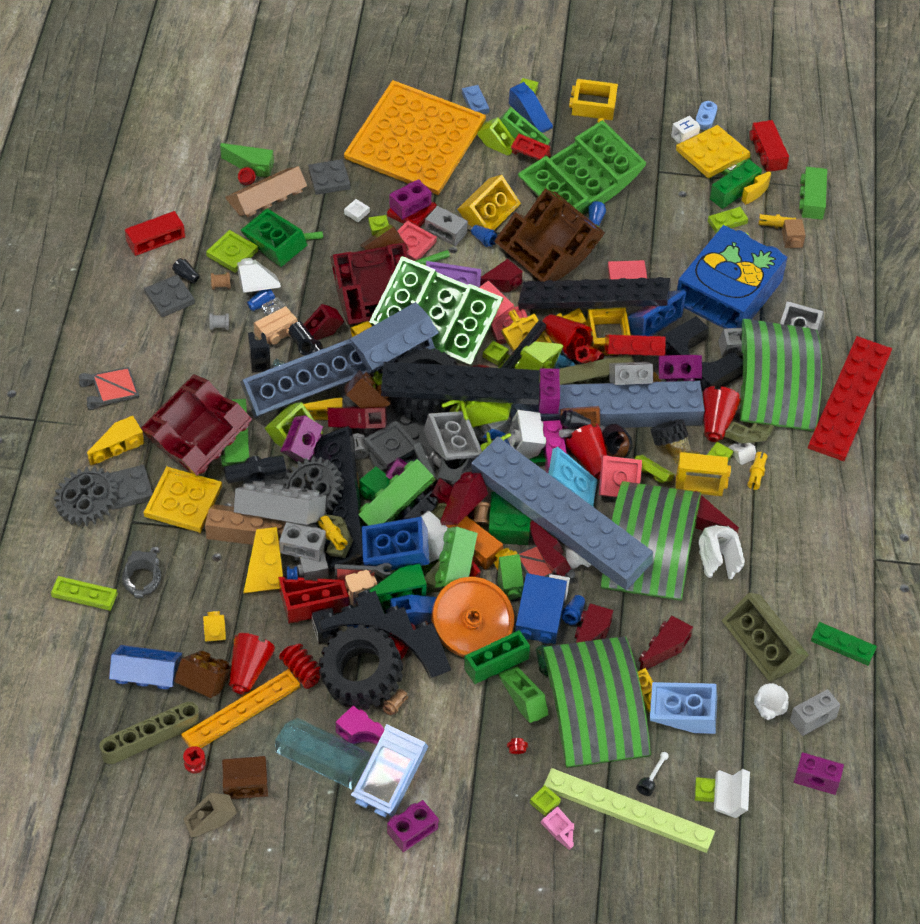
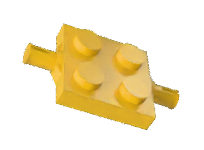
[501,309,552,352]

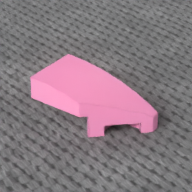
[540,807,574,850]

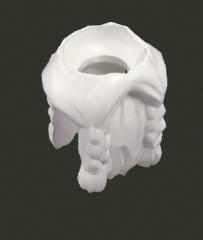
[699,525,745,579]

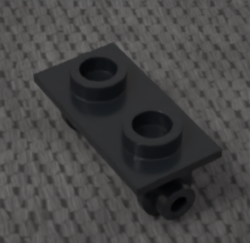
[400,491,438,520]

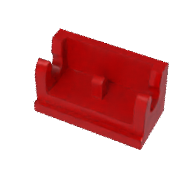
[511,134,551,160]

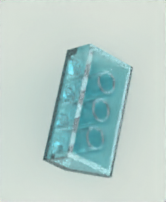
[275,718,372,789]

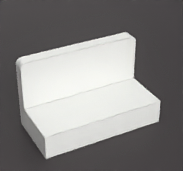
[714,769,750,818]

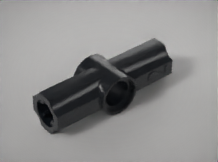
[288,321,323,356]
[224,455,286,484]

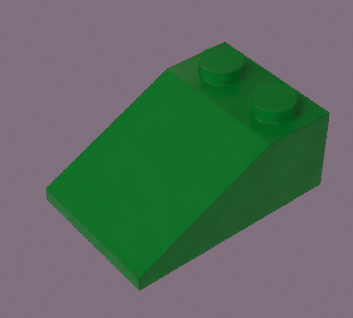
[241,208,308,267]
[489,492,530,545]
[370,564,426,614]

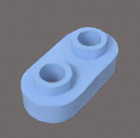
[696,101,717,130]

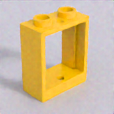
[569,79,618,120]
[587,308,630,355]
[675,452,731,496]

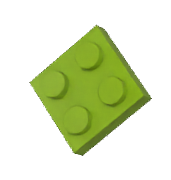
[206,230,258,273]

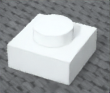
[344,199,370,222]

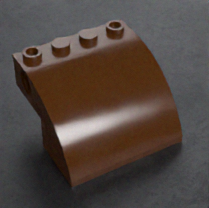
[494,188,605,282]

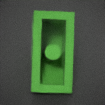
[497,554,524,600]

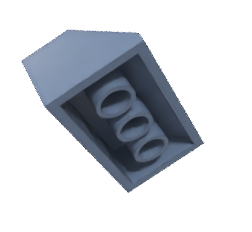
[350,302,439,372]

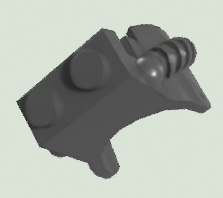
[438,456,476,487]
[122,550,161,598]

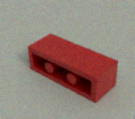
[749,120,789,172]
[124,211,185,256]
[605,335,666,356]

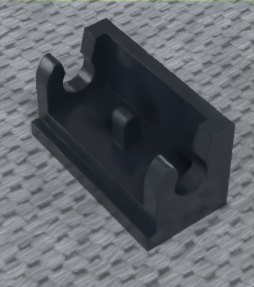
[248,332,271,373]

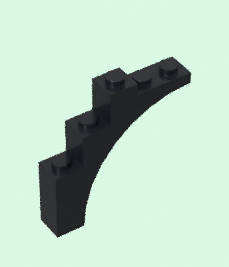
[318,589,451,679]

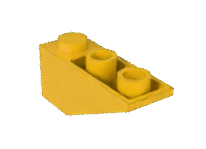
[87,416,144,466]

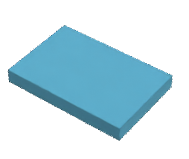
[548,447,597,506]

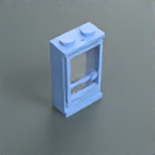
[351,724,428,818]

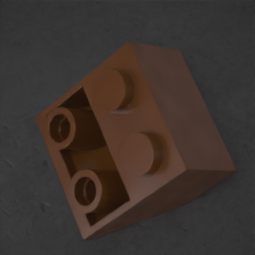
[344,370,391,408]
[174,651,231,698]

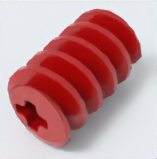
[279,643,320,689]

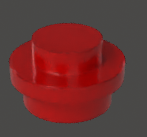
[238,167,256,185]
[507,738,528,754]

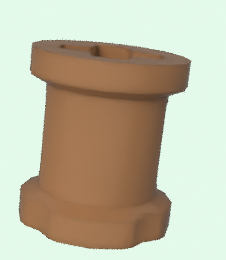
[211,272,231,290]
[472,502,490,525]

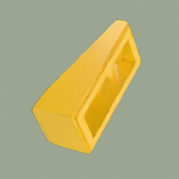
[303,398,343,420]

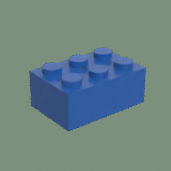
[362,517,430,572]

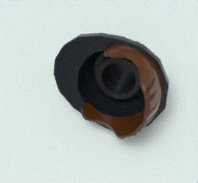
[602,424,633,458]

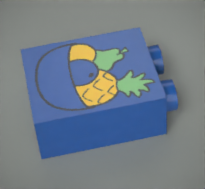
[677,225,788,329]

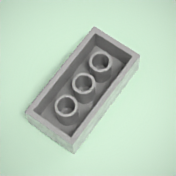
[234,481,326,525]

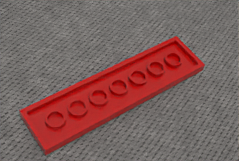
[808,336,892,461]

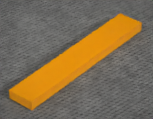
[181,669,300,748]

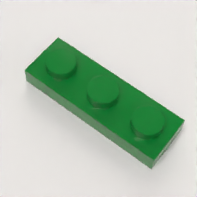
[811,622,877,666]

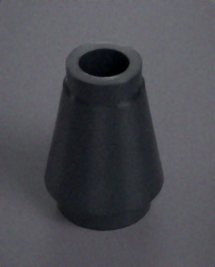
[172,258,200,284]
[560,409,591,429]

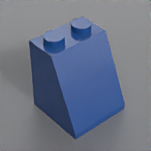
[515,573,567,644]

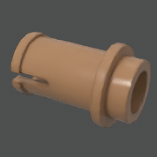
[383,689,408,715]

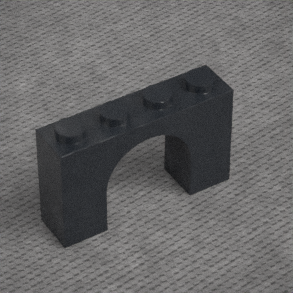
[662,316,743,391]

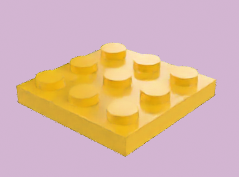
[676,125,750,178]
[144,466,223,533]

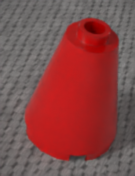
[543,314,593,360]
[703,386,741,442]
[565,424,608,480]
[229,633,275,695]

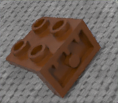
[222,756,268,799]

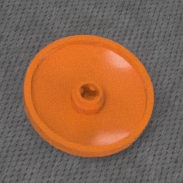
[432,577,514,658]

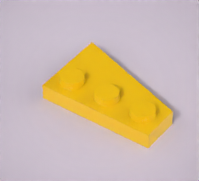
[243,527,283,594]

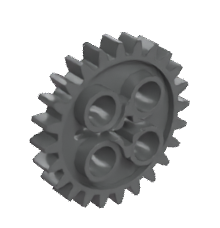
[283,457,344,514]
[54,466,120,527]

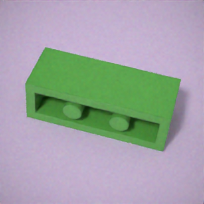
[799,166,827,220]
[435,527,478,589]

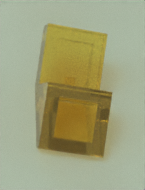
[664,437,700,464]

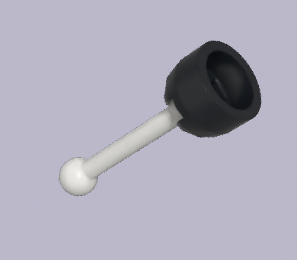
[636,752,669,796]

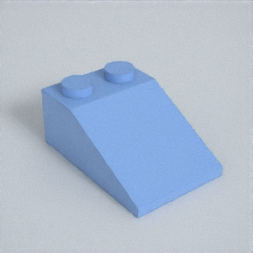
[650,682,717,734]

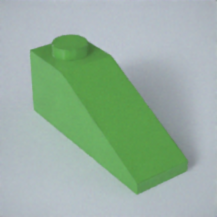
[499,107,551,145]
[220,143,274,177]
[499,666,549,723]

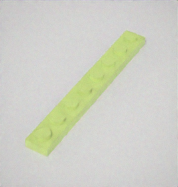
[544,768,715,853]

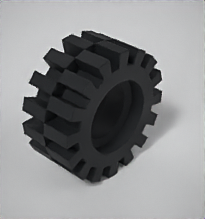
[650,419,688,446]

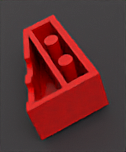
[278,577,349,624]

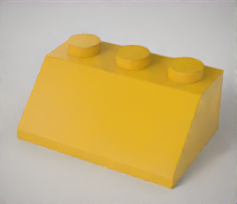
[457,175,521,230]

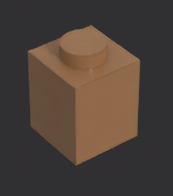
[782,219,806,248]

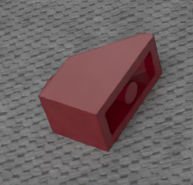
[480,259,523,293]
[304,304,345,340]

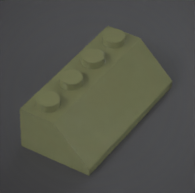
[721,593,809,682]

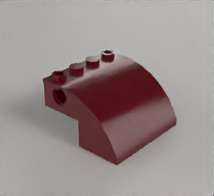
[330,242,408,325]
[141,374,252,476]

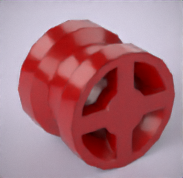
[183,746,206,774]

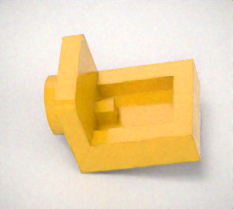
[203,611,226,642]

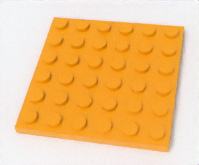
[344,80,486,195]

